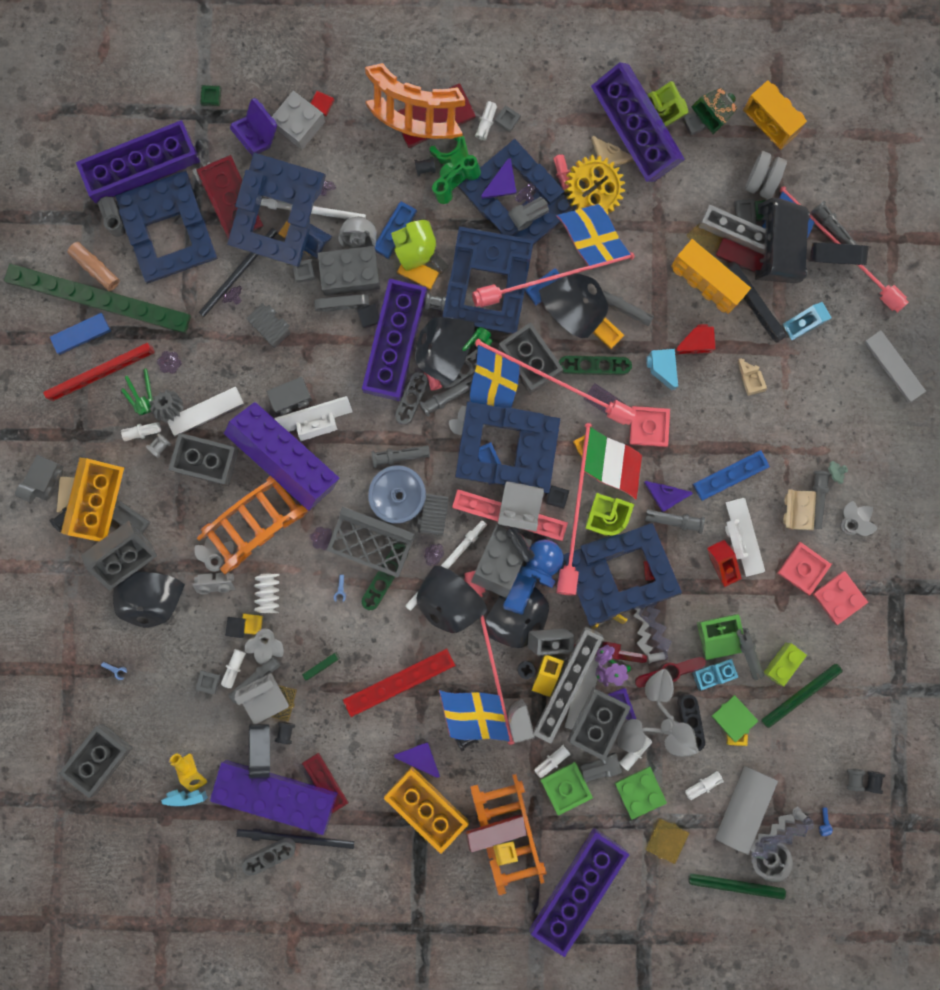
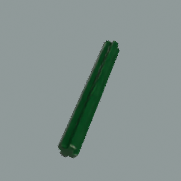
[761,664,843,728]
[688,873,786,900]

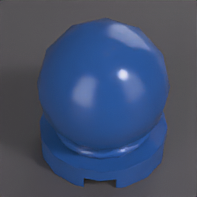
[518,540,563,588]

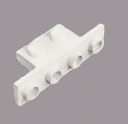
[275,396,352,441]
[725,498,765,577]

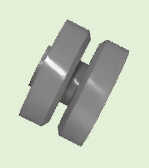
[745,151,787,199]

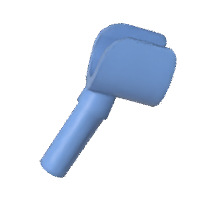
[334,575,346,602]
[101,662,127,680]

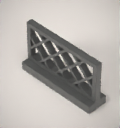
[326,507,416,578]

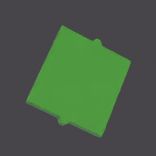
[711,696,758,742]

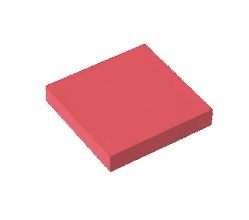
[629,406,670,447]
[777,542,832,596]

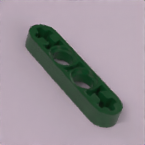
[559,356,632,375]
[361,544,409,611]

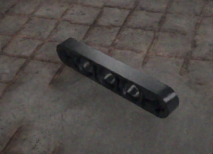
[726,262,786,343]

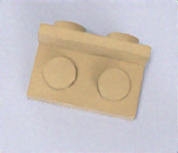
[783,489,816,530]

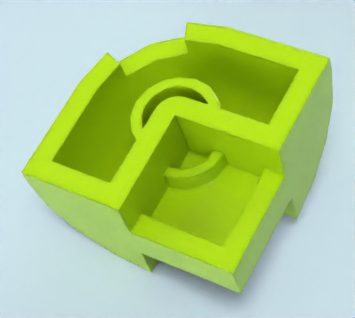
[647,81,688,126]
[391,220,436,271]
[585,493,634,536]

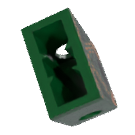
[691,88,737,134]

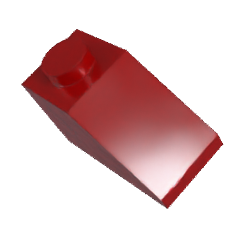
[675,324,715,355]
[707,540,742,587]

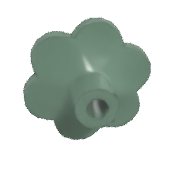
[828,461,848,484]

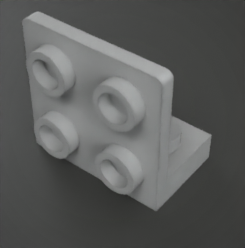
[498,482,544,532]
[234,673,289,724]

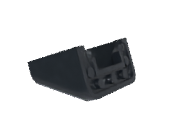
[755,198,810,284]

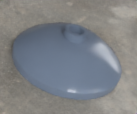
[368,466,426,523]

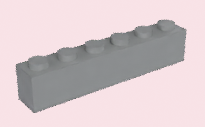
[534,626,603,743]

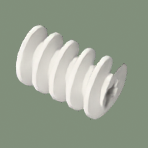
[254,574,280,613]

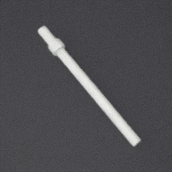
[261,198,366,219]
[405,520,487,611]

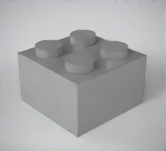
[272,91,325,150]

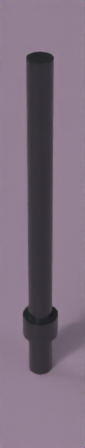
[198,228,278,317]
[236,828,355,849]

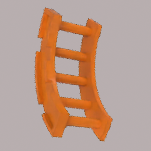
[365,63,465,139]
[197,476,308,575]
[470,774,546,896]

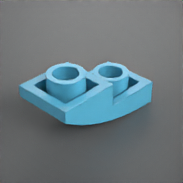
[692,659,738,690]
[161,789,208,806]

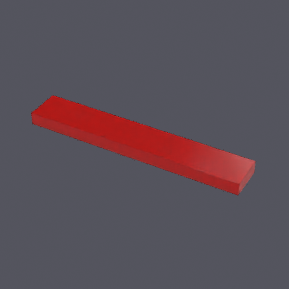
[43,342,155,401]
[343,648,456,717]

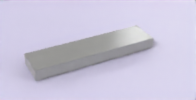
[864,330,926,403]

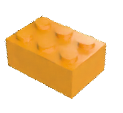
[743,80,807,150]

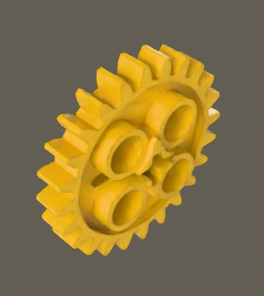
[565,155,625,215]

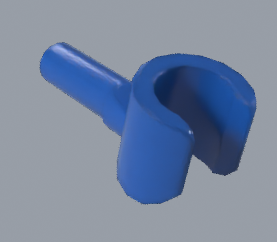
[818,808,833,837]

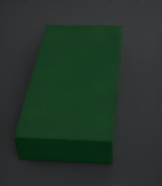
[302,652,340,680]

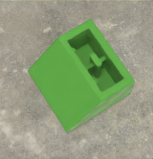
[697,614,744,660]

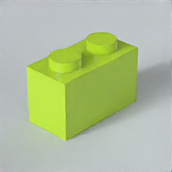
[764,642,807,686]

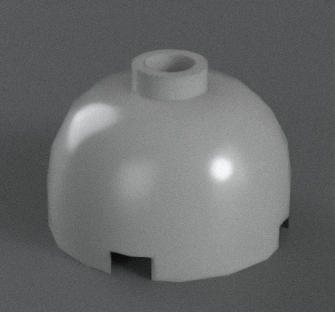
[338,216,377,249]
[751,839,793,882]

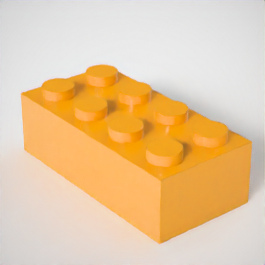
[671,239,751,314]
[61,458,124,542]
[384,766,468,854]

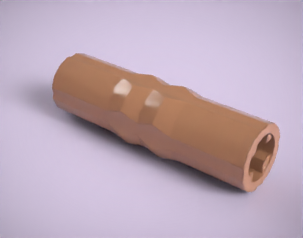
[67,242,120,291]

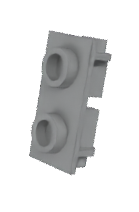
[193,572,235,594]

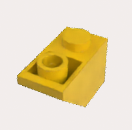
[532,654,564,697]

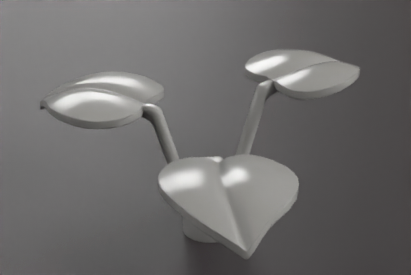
[618,669,699,756]

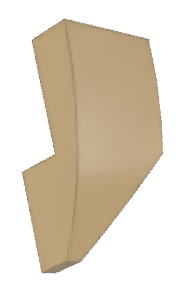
[738,358,767,396]

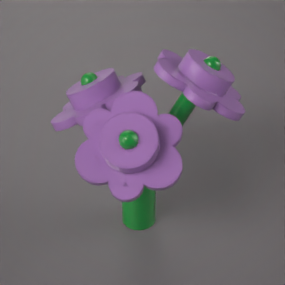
[595,645,631,687]

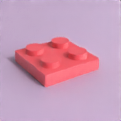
[813,571,868,625]

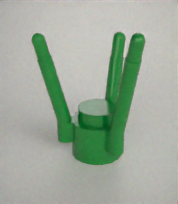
[462,327,492,351]
[121,368,153,416]

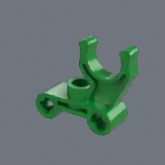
[429,136,481,204]

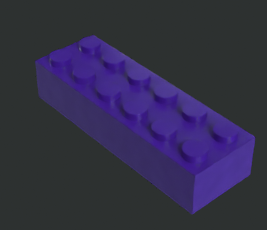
[591,62,685,182]
[76,120,200,204]
[362,279,427,401]
[224,402,340,511]
[210,760,337,835]
[530,828,629,958]

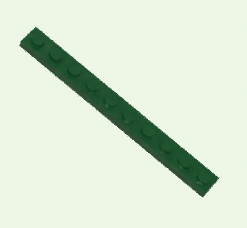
[4,263,191,334]

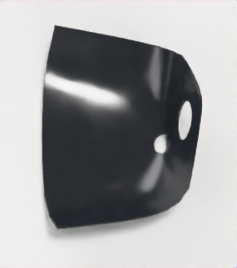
[539,273,608,338]
[415,317,475,385]
[416,565,488,633]
[113,572,185,628]
[485,586,550,648]

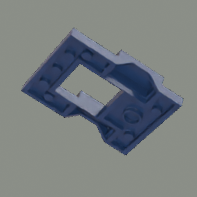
[458,139,576,245]
[227,153,326,267]
[115,171,218,284]
[443,226,534,334]
[455,402,561,494]
[563,523,682,627]

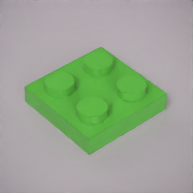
[540,762,593,816]
[614,766,667,820]

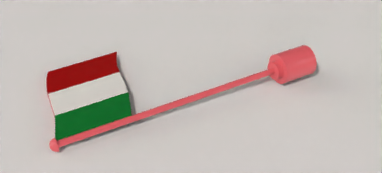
[556,423,642,596]

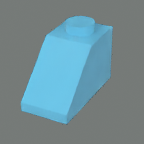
[783,302,832,340]
[646,349,678,390]

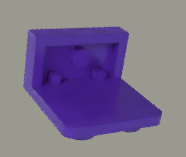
[230,98,277,157]

